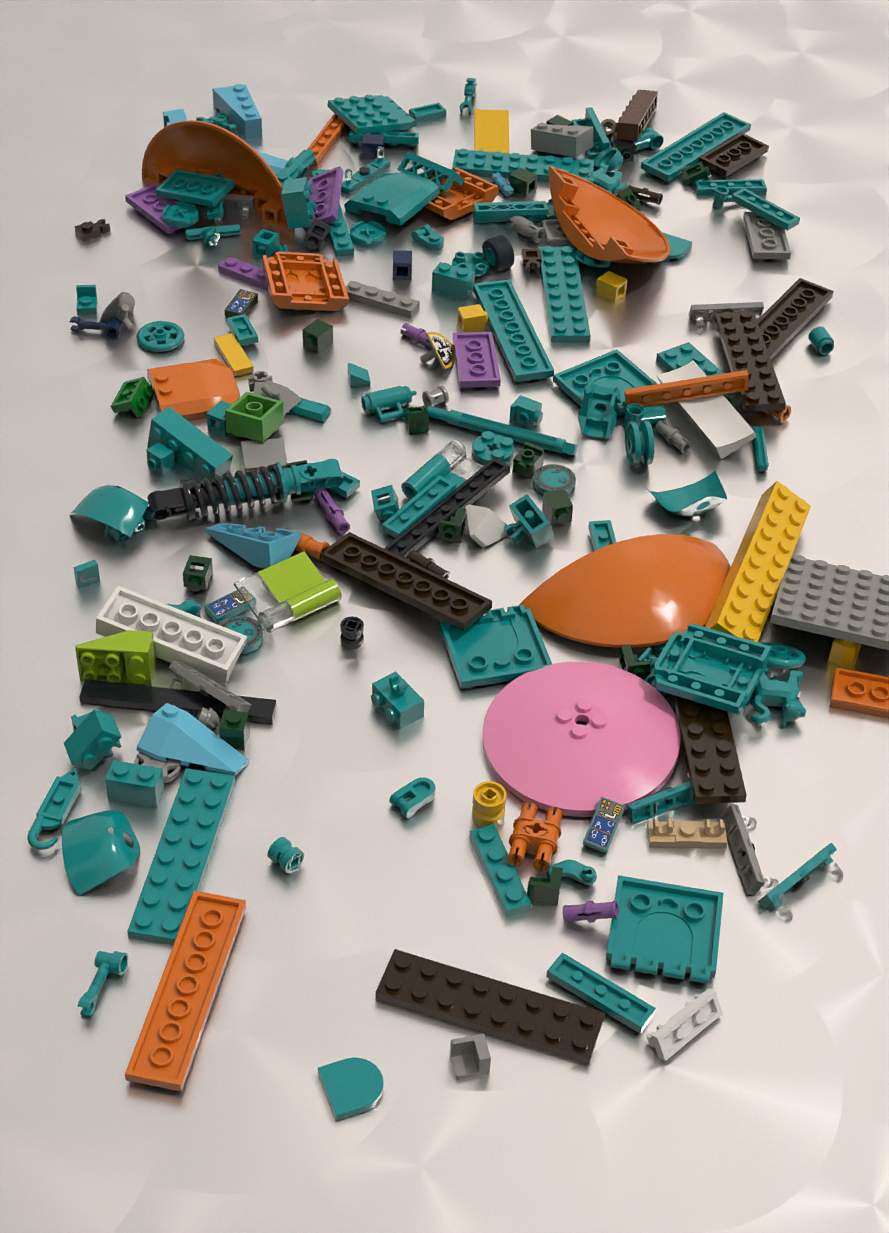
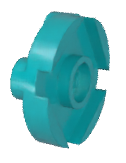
[472,431,514,466]

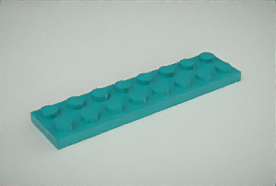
[641,112,751,182]
[452,149,594,182]
[538,246,591,342]
[473,279,554,382]
[127,768,235,945]

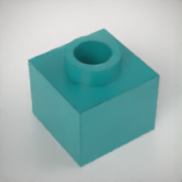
[146,442,175,476]

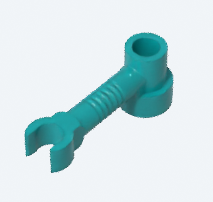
[713,186,754,208]
[77,951,128,1016]

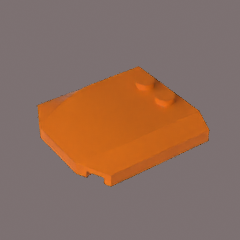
[424,168,499,220]
[262,251,349,311]
[147,358,240,421]

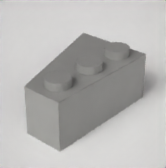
[531,123,593,157]

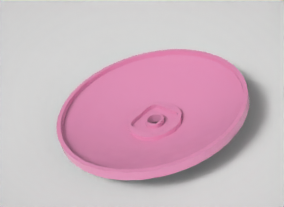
[483,662,680,817]

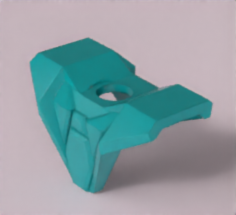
[578,383,621,440]

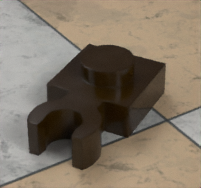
[74,219,110,241]
[521,249,542,273]

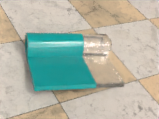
[401,440,483,500]

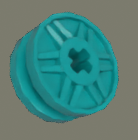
[625,420,654,466]

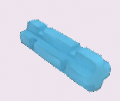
[491,172,514,197]

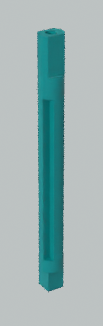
[427,406,578,455]

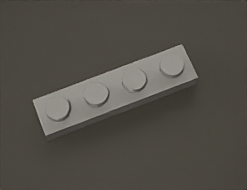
[346,281,420,318]

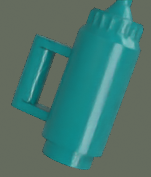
[361,386,417,423]

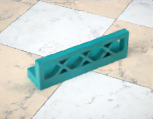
[572,107,610,159]
[397,152,465,192]
[473,201,549,223]

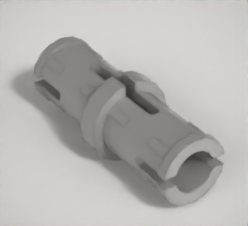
[655,420,692,454]

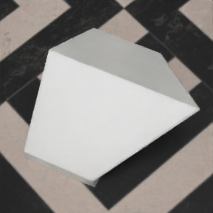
[465,505,514,548]

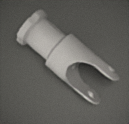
[508,215,546,243]

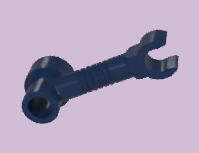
[69,316,122,340]

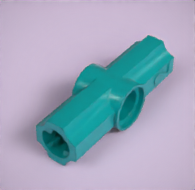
[280,149,316,179]

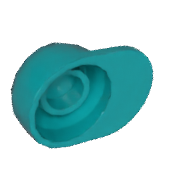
[594,147,623,174]

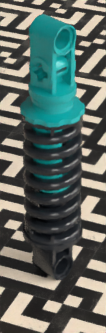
[147,459,344,521]

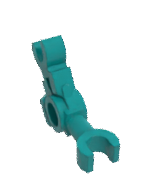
[460,78,477,114]
[196,113,238,136]

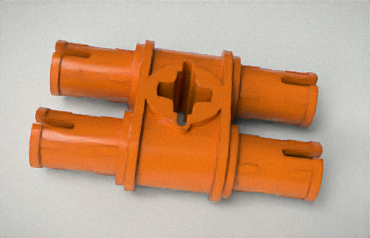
[507,802,563,872]

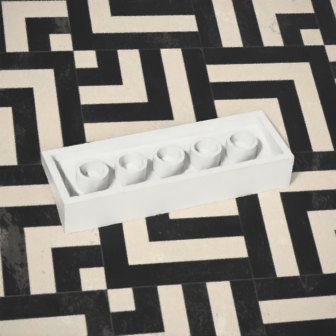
[656,360,757,460]
[96,586,247,685]

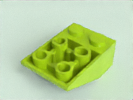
[75,630,157,686]

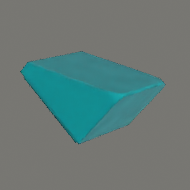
[348,363,371,386]

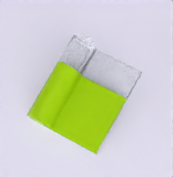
[234,551,342,633]

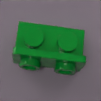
[110,377,154,418]

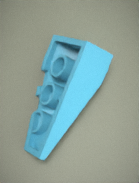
[205,523,301,569]

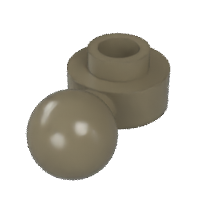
[601,119,618,140]

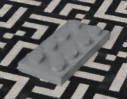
[743,212,791,260]

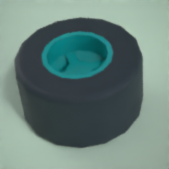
[482,235,514,272]

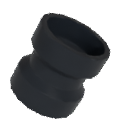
[340,616,364,650]

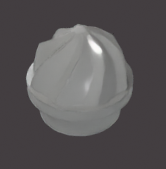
[196,707,219,731]

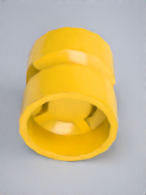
[471,781,507,828]

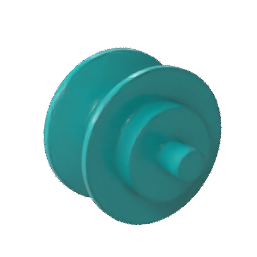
[199,226,220,246]

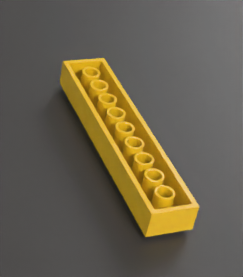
[705,481,811,643]

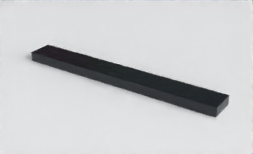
[384,458,510,559]
[79,679,277,723]

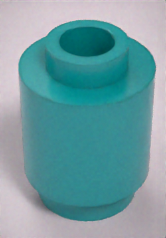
[808,326,834,355]

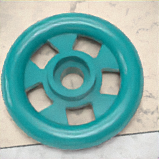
[137,321,184,352]
[761,642,806,669]

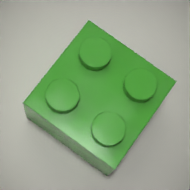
[225,392,284,442]

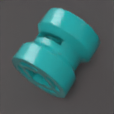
[267,837,304,873]

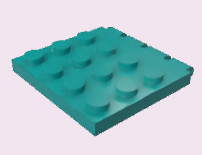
[327,95,417,135]
[553,349,657,417]
[440,605,552,689]
[606,875,724,984]

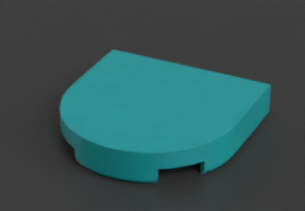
[657,232,692,261]
[318,1057,383,1121]

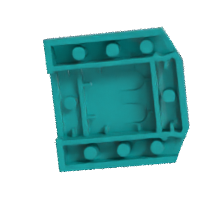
[344,173,440,225]
[654,623,771,715]

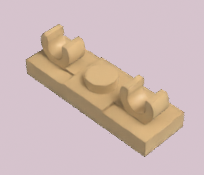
[647,819,727,848]

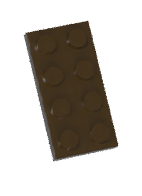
[699,133,769,177]

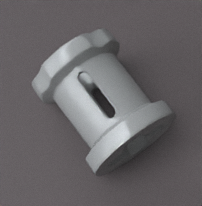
[422,386,449,409]

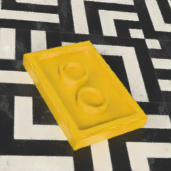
[474,109,509,153]

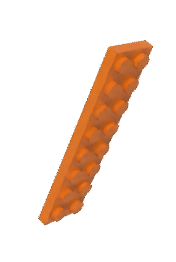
[125,890,246,1092]

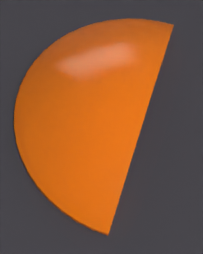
[142,120,295,232]
[549,166,671,264]
[519,534,730,648]

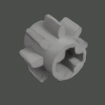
[248,371,273,392]

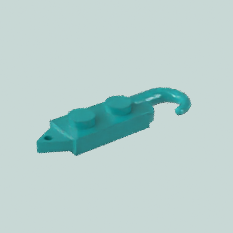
[27,768,82,850]

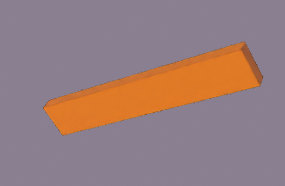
[307,113,348,166]
[624,370,749,407]

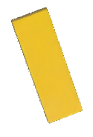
[214,333,254,377]

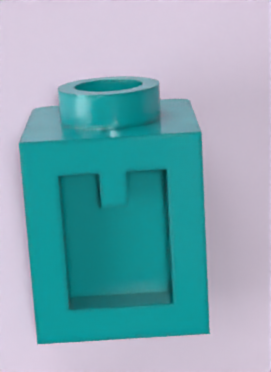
[76,285,98,315]

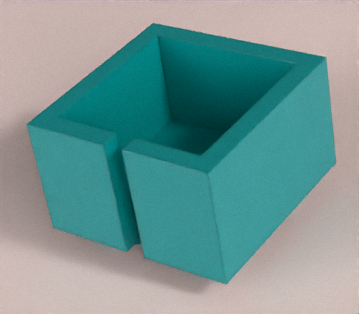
[281,177,316,229]

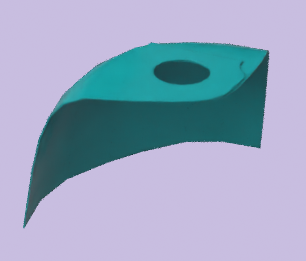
[646,471,727,517]
[70,485,148,537]
[62,810,140,896]

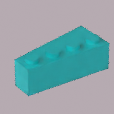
[147,407,233,481]

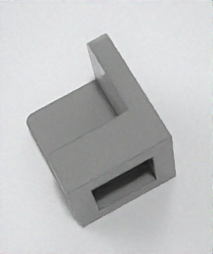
[449,1034,491,1079]

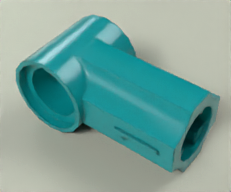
[633,128,664,151]
[623,404,666,429]

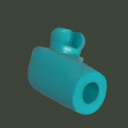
[546,859,597,885]

